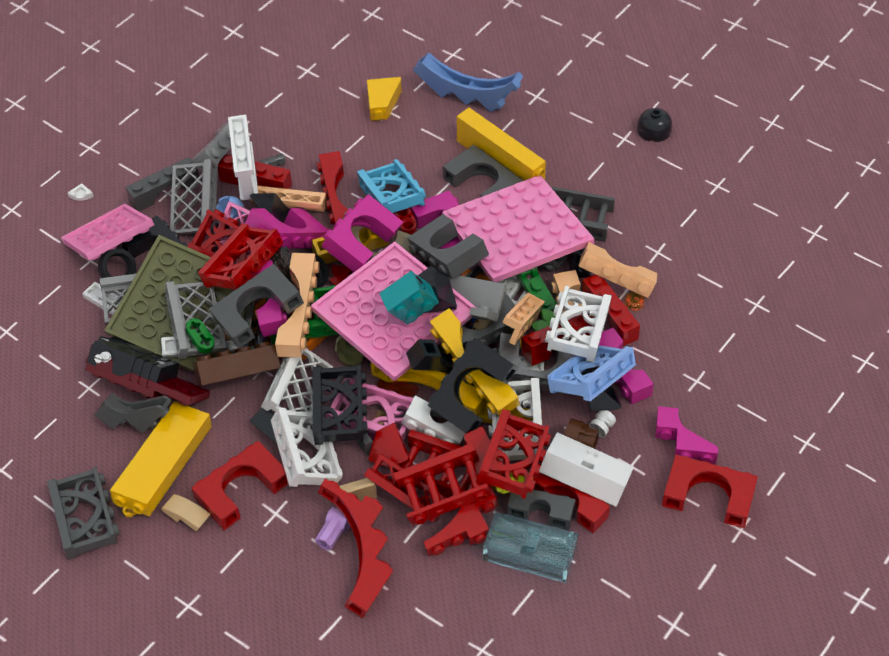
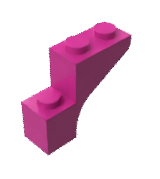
[655,406,718,465]

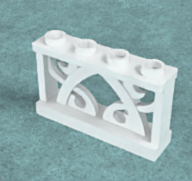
[228,115,258,201]
[545,286,611,362]
[488,378,544,461]
[271,407,342,487]

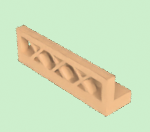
[250,186,327,212]
[502,293,545,345]

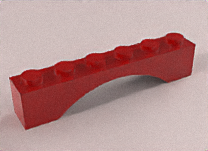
[316,151,348,230]

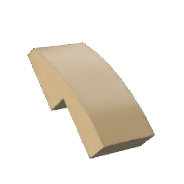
[161,494,210,532]

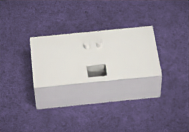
[539,432,634,506]

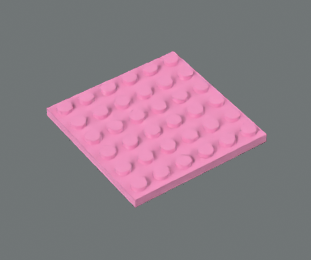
[442,175,594,282]
[311,242,477,381]

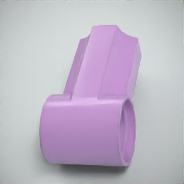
[315,507,350,550]

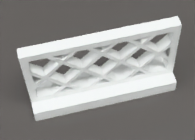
[261,348,333,429]

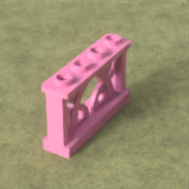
[325,378,414,442]

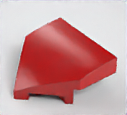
[368,423,410,469]

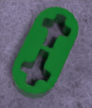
[185,318,215,354]

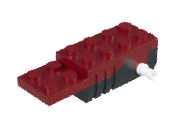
[85,337,210,406]

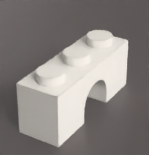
[401,395,465,445]

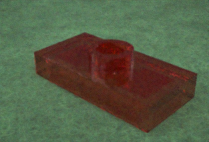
[376,379,419,398]

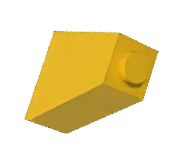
[367,77,402,121]

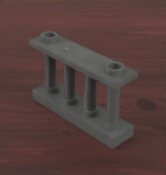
[550,186,615,242]

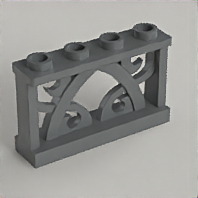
[47,467,120,560]

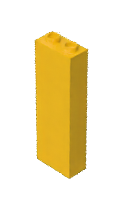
[457,108,546,181]
[110,401,212,517]

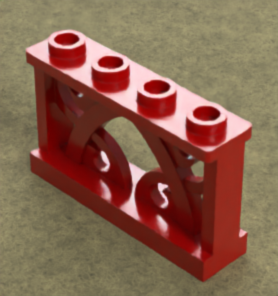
[187,209,251,264]
[198,223,283,290]
[476,409,551,499]

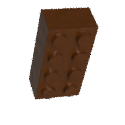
[192,342,281,386]

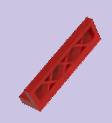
[364,454,447,522]

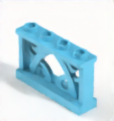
[357,159,426,213]

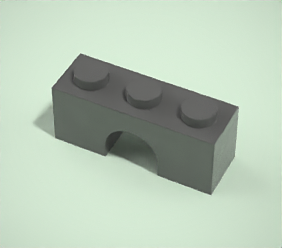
[507,490,575,532]

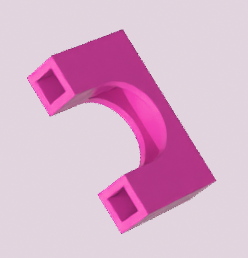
[410,191,461,249]
[322,194,403,272]
[245,208,328,249]

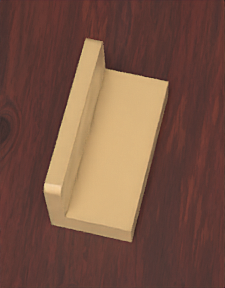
[336,478,377,509]

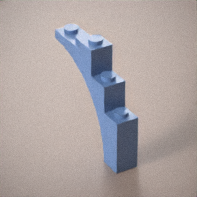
[413,53,524,112]

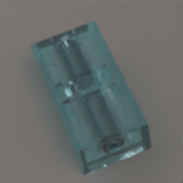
[483,512,579,583]

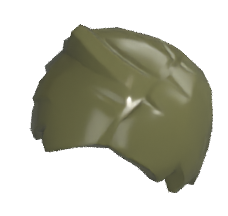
[335,335,364,366]

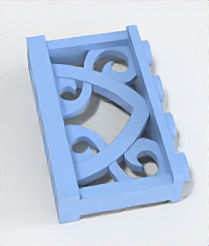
[548,345,636,401]

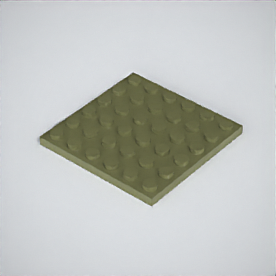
[104,235,253,373]

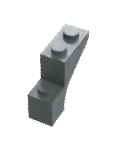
[94,392,171,433]

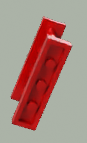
[394,429,471,498]
[393,443,492,525]

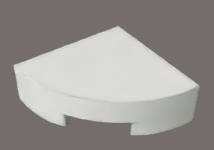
[68,183,94,201]

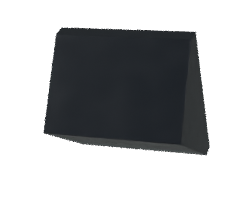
[250,193,289,223]
[418,266,457,313]
[584,368,621,411]

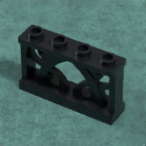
[312,364,368,445]

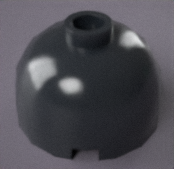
[637,108,672,142]

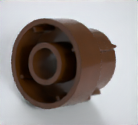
[564,418,599,449]

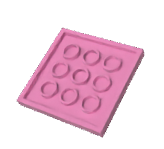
[61,204,154,260]

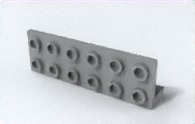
[449,276,506,322]

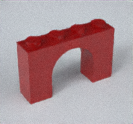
[191,441,289,530]
[662,455,758,529]

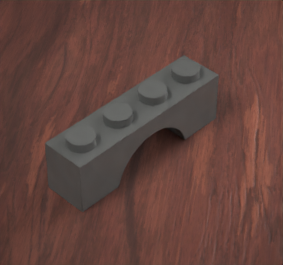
[126,157,199,212]

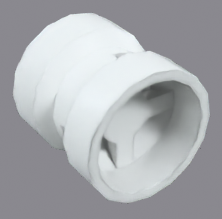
[589,410,616,438]

